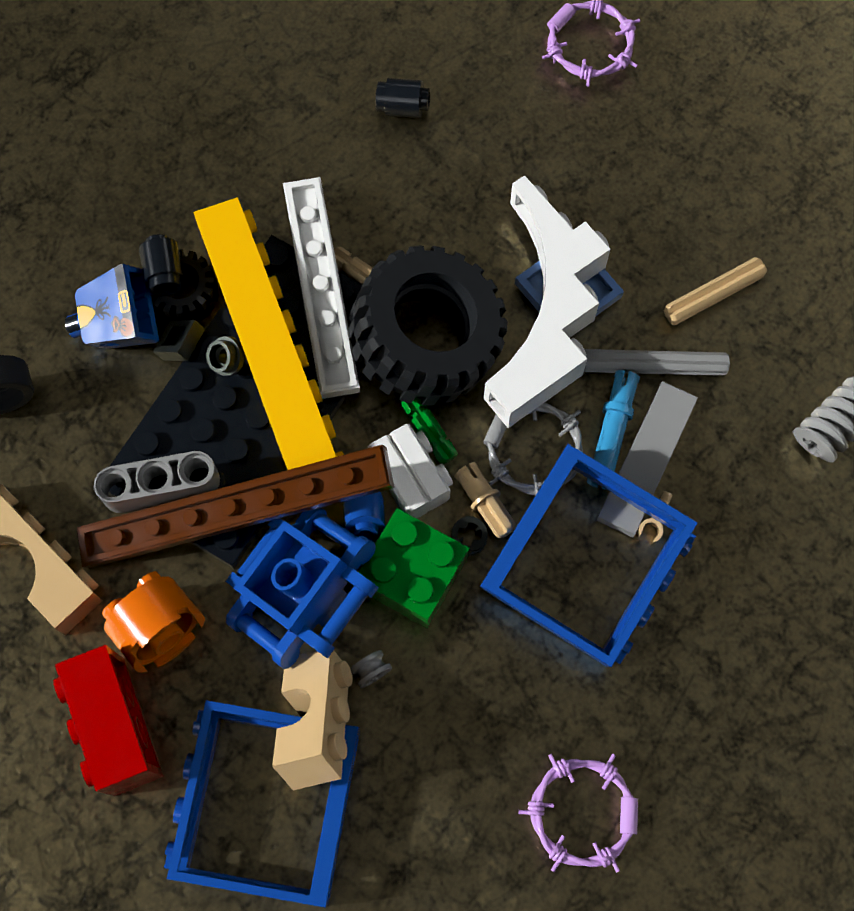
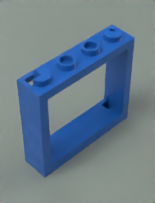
[479,444,698,667]
[164,700,360,908]

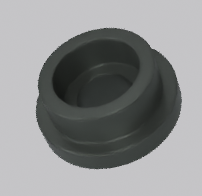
[206,336,244,376]

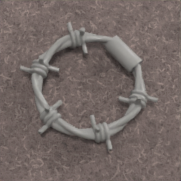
[483,402,583,496]

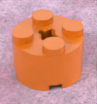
[102,571,205,673]

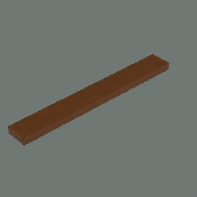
[77,445,395,569]

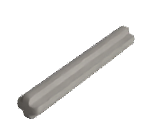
[584,349,730,375]

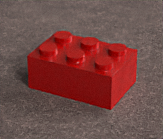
[53,645,164,796]

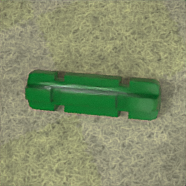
[401,398,458,465]

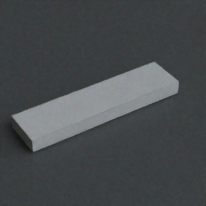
[596,381,698,538]

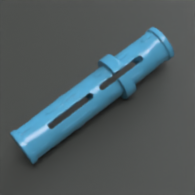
[586,370,640,489]

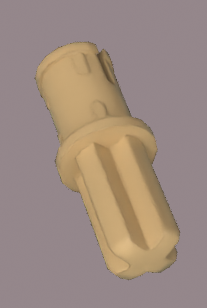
[454,462,516,538]

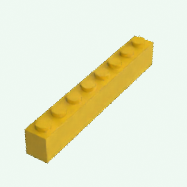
[193,197,344,470]

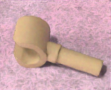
[637,491,673,544]

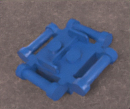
[225,508,379,669]

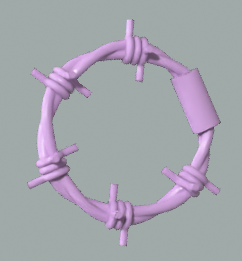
[542,0,640,87]
[518,754,638,873]

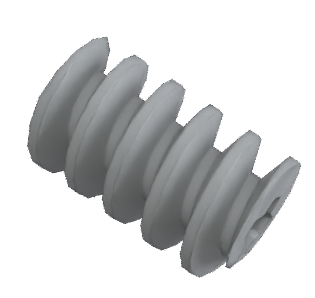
[792,376,854,463]

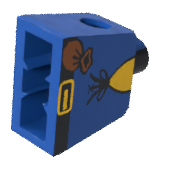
[65,264,159,348]

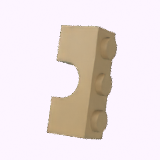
[272,650,352,790]

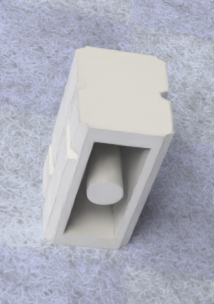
[367,423,453,519]

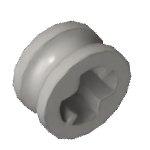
[350,650,392,689]

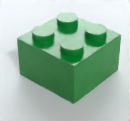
[359,508,469,629]

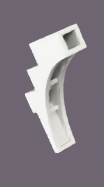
[484,175,611,428]

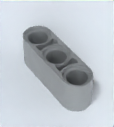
[94,451,220,513]

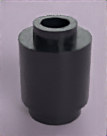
[376,78,430,118]
[139,234,184,296]

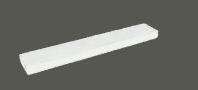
[283,177,360,399]

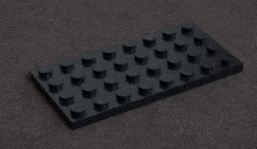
[108,234,402,569]

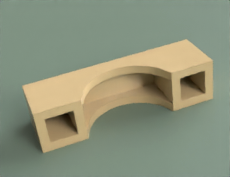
[0,484,103,635]

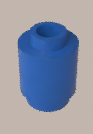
[343,492,386,542]

